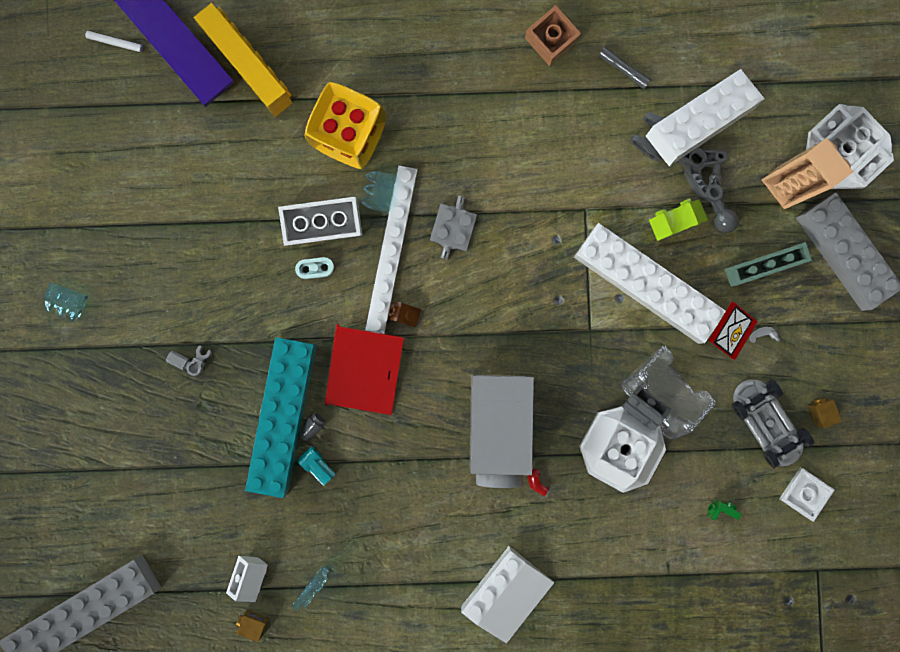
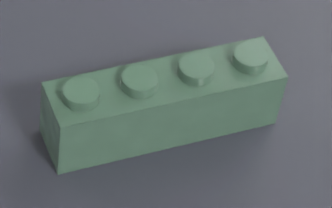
[725,242,812,287]

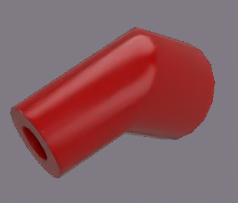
[527,469,549,497]

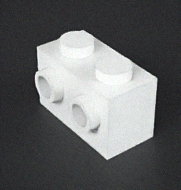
[226,556,268,602]

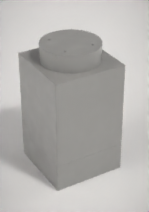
[470,375,534,488]

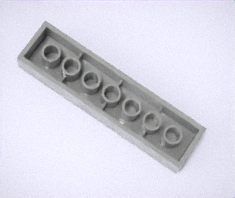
[0,555,162,652]

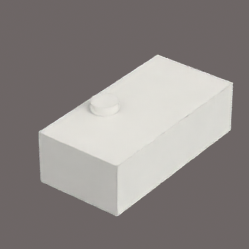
[278,197,363,246]

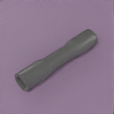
[598,47,651,89]

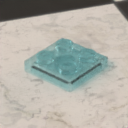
[292,566,329,611]

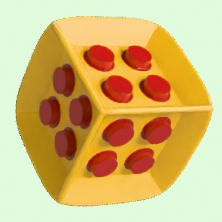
[304,82,387,169]

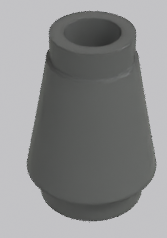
[298,412,326,441]

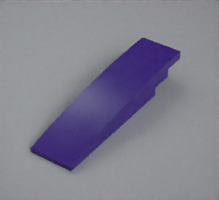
[114,0,235,107]

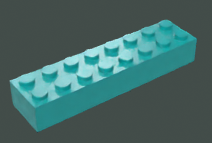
[245,337,317,498]

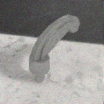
[749,327,780,343]

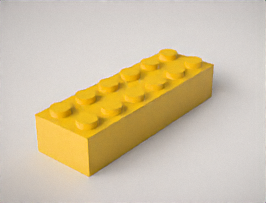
[193,3,292,117]

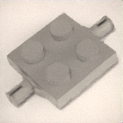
[430,196,477,260]

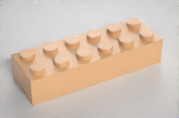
[761,138,854,209]

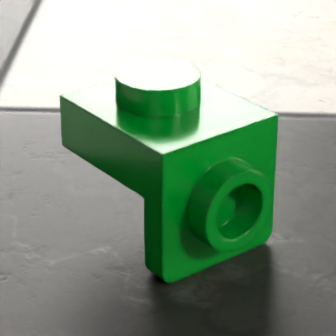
[707,499,742,521]

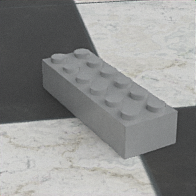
[796,193,900,311]

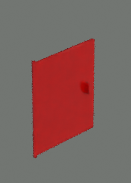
[324,324,404,415]

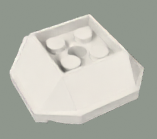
[806,104,894,189]
[579,406,666,493]

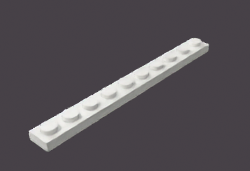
[365,166,418,334]

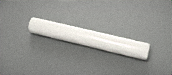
[85,31,143,52]

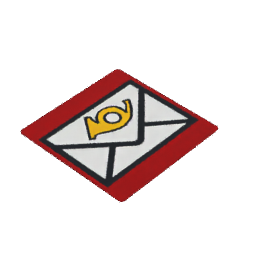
[709,301,757,360]

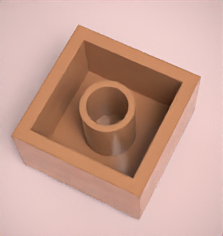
[525,5,581,66]

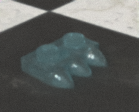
[361,171,396,213]
[43,282,88,322]

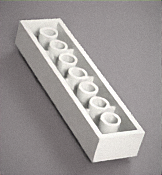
[574,223,726,344]

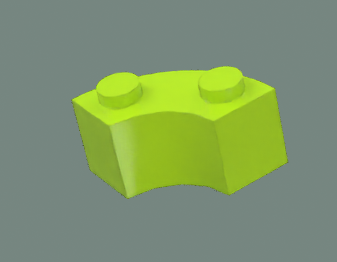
[649,198,708,241]

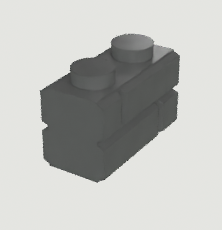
[622,385,671,431]

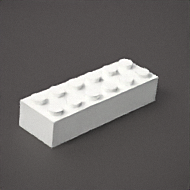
[646,69,764,166]

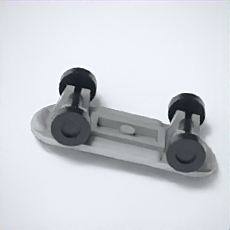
[731,379,815,469]

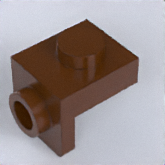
[388,301,421,327]

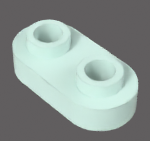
[295,257,334,279]

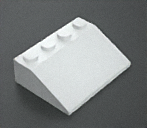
[461,546,554,644]

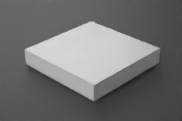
[779,467,835,522]

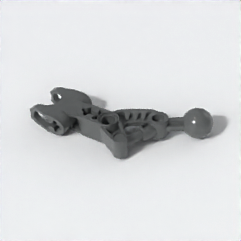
[630,112,739,233]

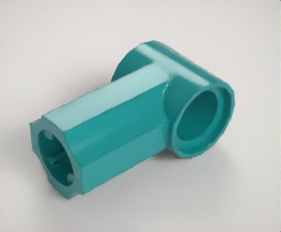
[297,446,336,486]

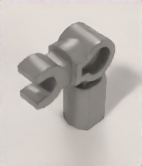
[166,346,212,376]

